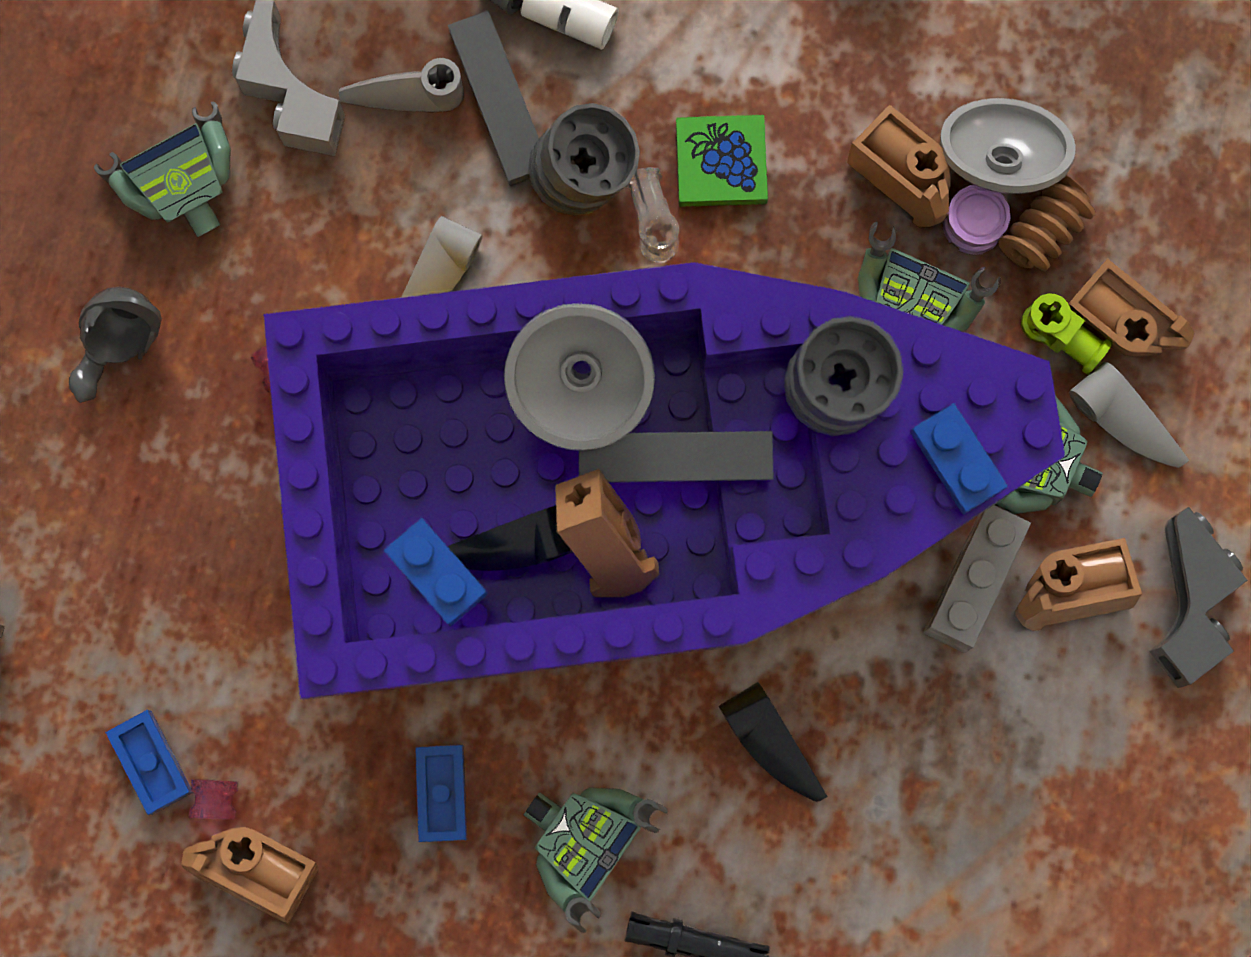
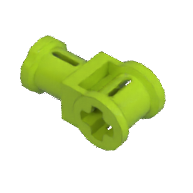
[1021,293,1113,375]

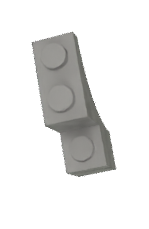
[232,0,345,156]

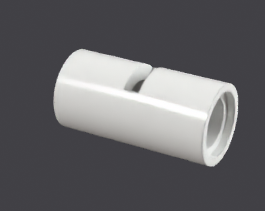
[521,0,619,50]

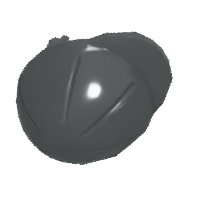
[69,286,162,403]

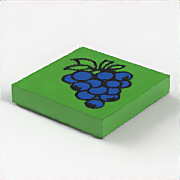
[676,115,768,207]

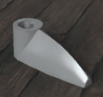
[339,58,464,112]
[401,216,482,298]
[1069,362,1189,468]

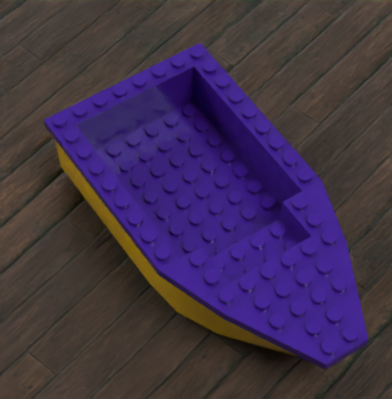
[264,262,1065,700]

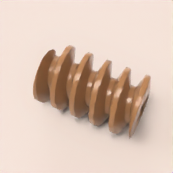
[998,175,1096,271]

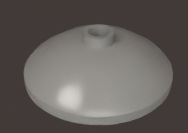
[940,98,1076,194]
[505,304,654,450]

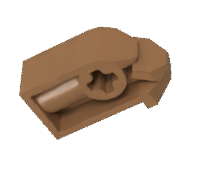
[847,104,950,228]
[1068,258,1195,357]
[555,469,659,597]
[1015,538,1142,631]
[181,827,318,925]

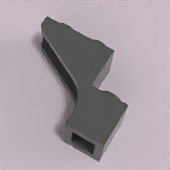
[1149,507,1248,688]

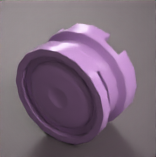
[943,185,1011,255]

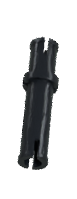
[624,911,770,957]

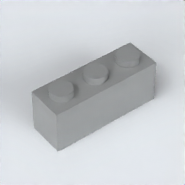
[923,505,1031,653]

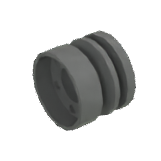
[528,103,640,216]
[784,316,903,436]

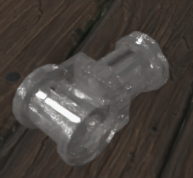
[625,167,679,263]

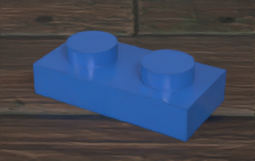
[910,403,1008,515]
[384,518,488,627]
[106,710,193,815]
[415,745,467,842]

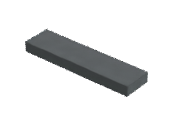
[448,10,539,186]
[579,431,773,482]

